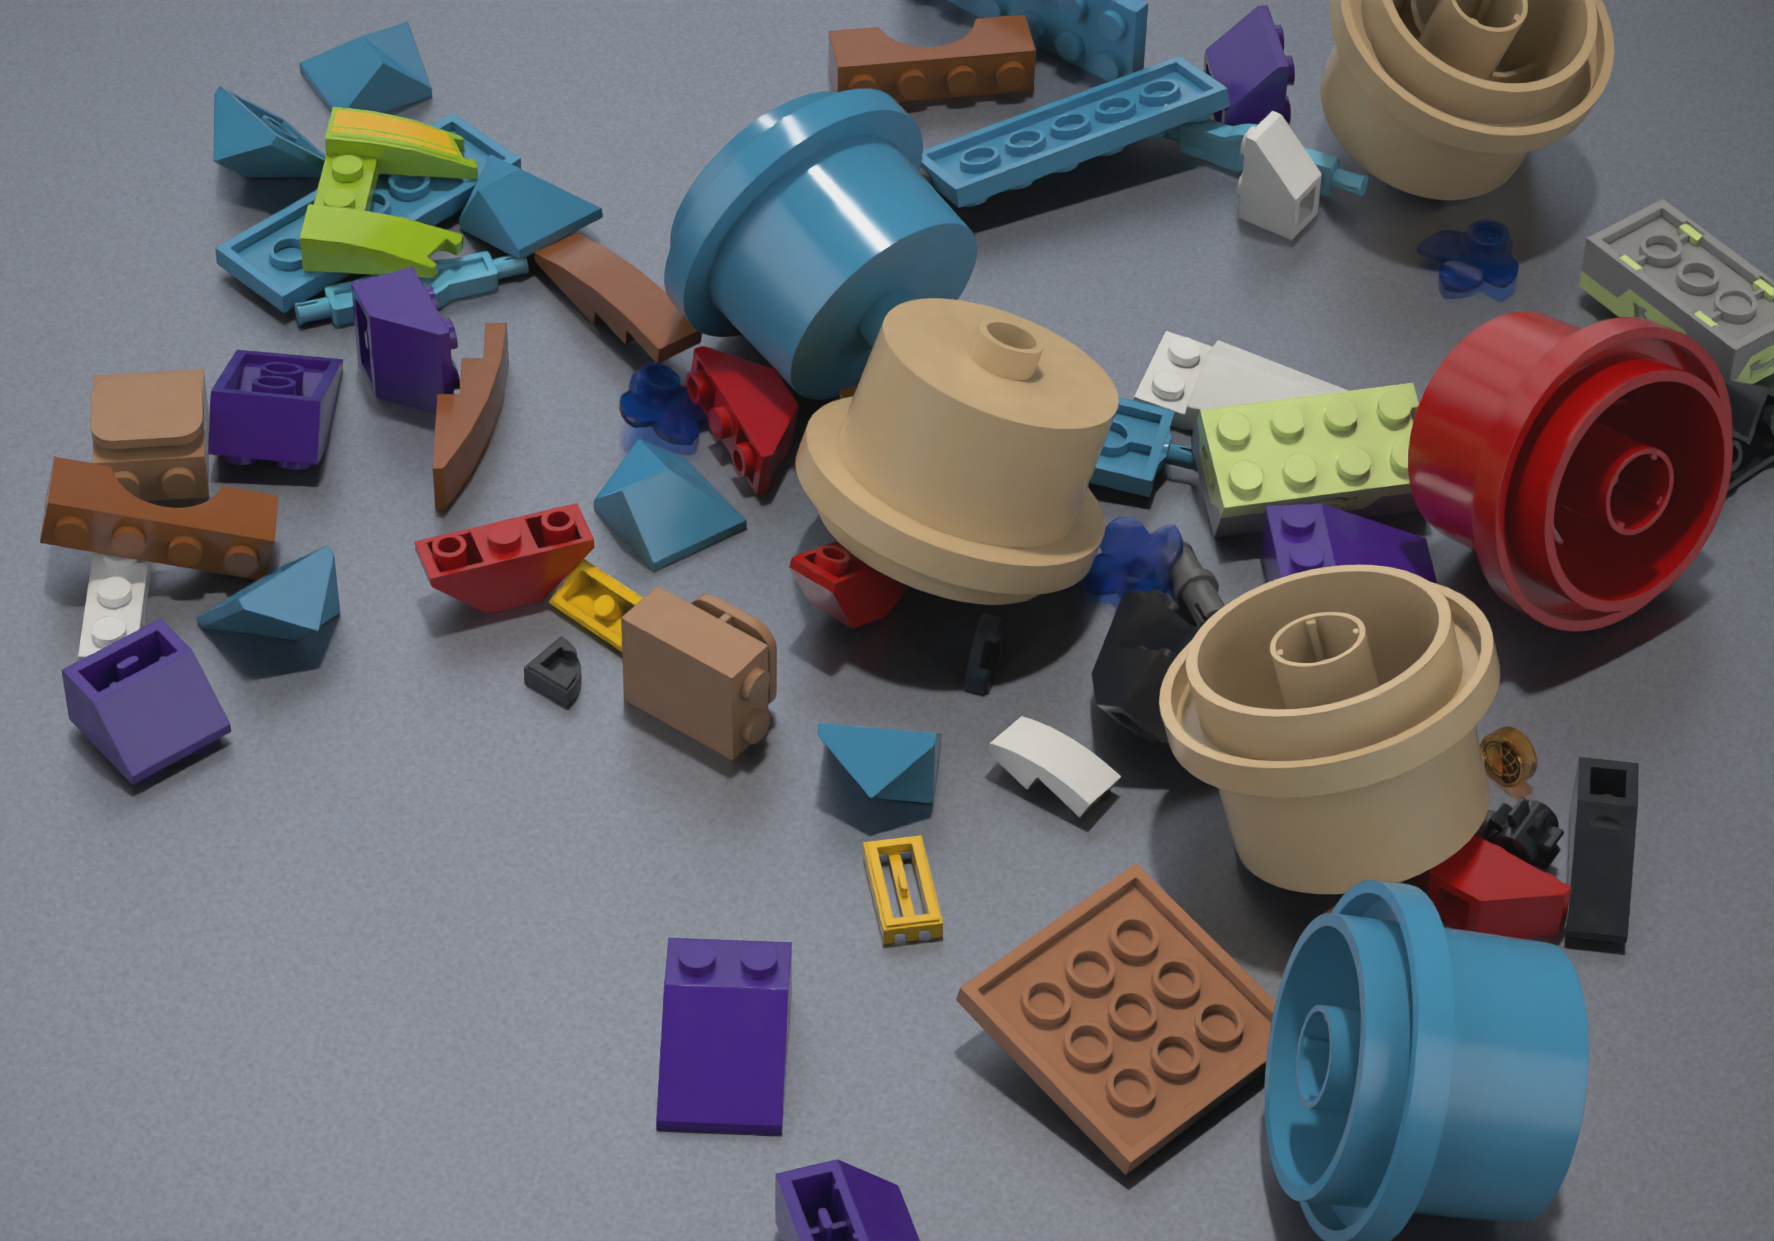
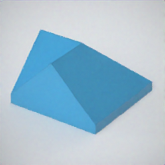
[299,22,432,113]
[213,86,326,177]
[459,154,603,260]
[594,439,747,571]
[196,545,341,640]
[817,723,942,803]

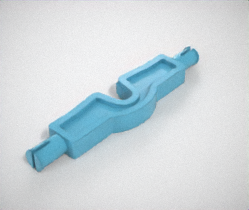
[1162,119,1369,197]
[294,251,529,326]

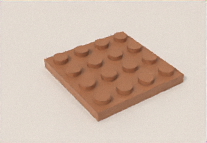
[956,863,1276,1175]

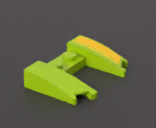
[300,107,478,278]

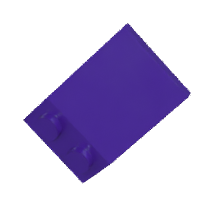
[208,350,343,470]
[1261,503,1438,584]
[656,938,792,1134]

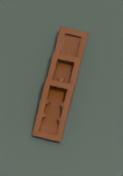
[534,233,702,364]
[432,323,509,509]

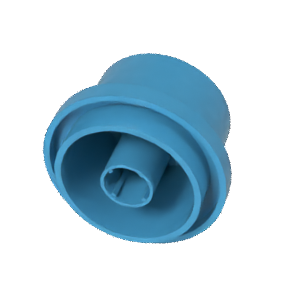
[664,89,977,400]
[1265,880,1589,1241]

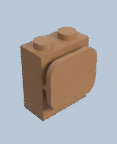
[90,369,209,501]
[621,586,777,760]

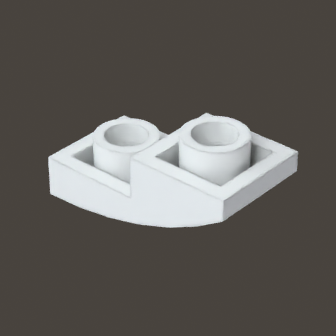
[985,716,1121,817]

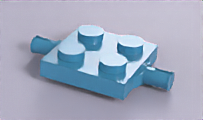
[1090,397,1198,497]

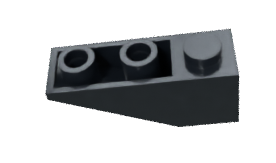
[1566,757,1639,943]

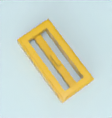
[863,835,943,944]

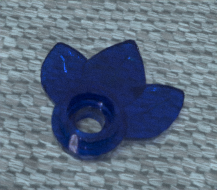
[1417,219,1519,293]
[619,363,708,446]
[1080,517,1184,599]

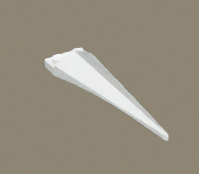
[1133,331,1348,430]

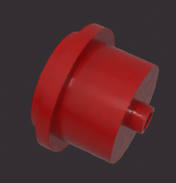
[1408,311,1733,632]

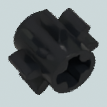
[1486,798,1564,869]

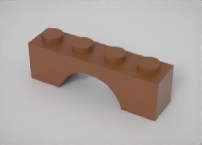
[828,14,1036,102]
[40,456,279,580]

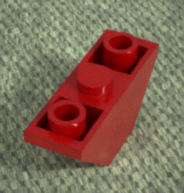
[686,346,799,496]
[414,503,595,614]
[789,541,909,629]
[1414,834,1572,938]

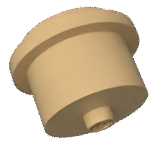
[1320,0,1614,200]
[796,298,1119,605]
[1159,565,1500,894]

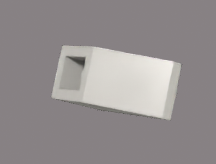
[1237,111,1322,241]

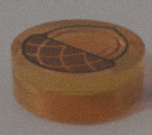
[1480,726,1537,788]

